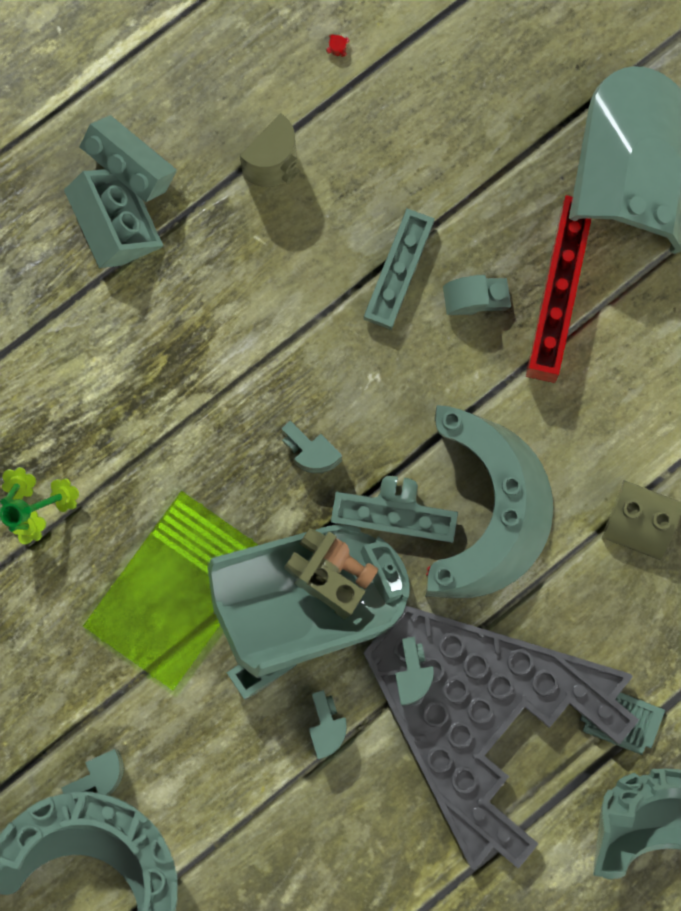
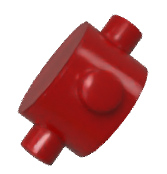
[326,34,350,57]

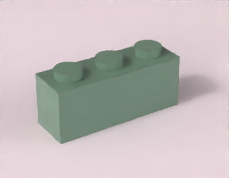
[79,115,177,202]

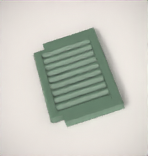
[580,692,665,755]

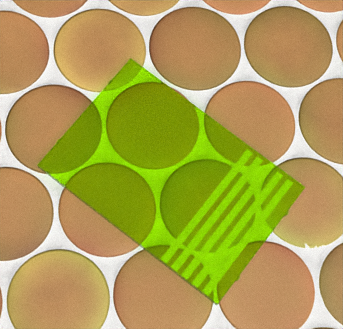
[83,491,258,691]

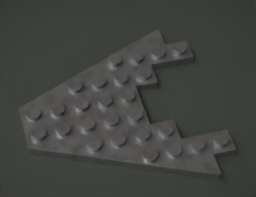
[364,606,639,871]

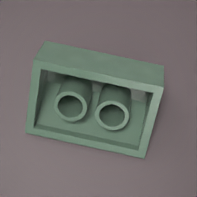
[64,170,163,268]

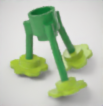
[0,467,79,544]

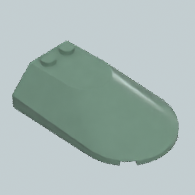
[569,66,681,254]
[208,525,410,677]

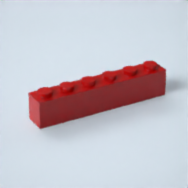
[525,195,592,383]

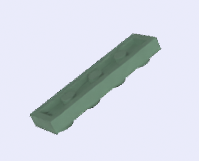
[364,208,435,330]

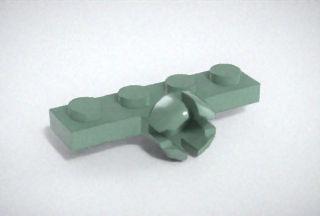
[331,476,458,543]

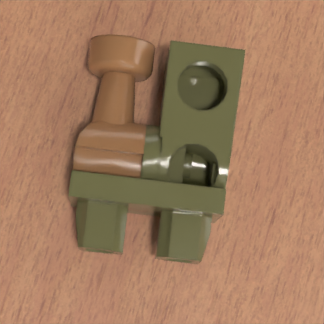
[284,528,378,620]

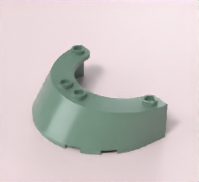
[425,405,553,598]
[593,769,681,879]
[0,792,178,911]

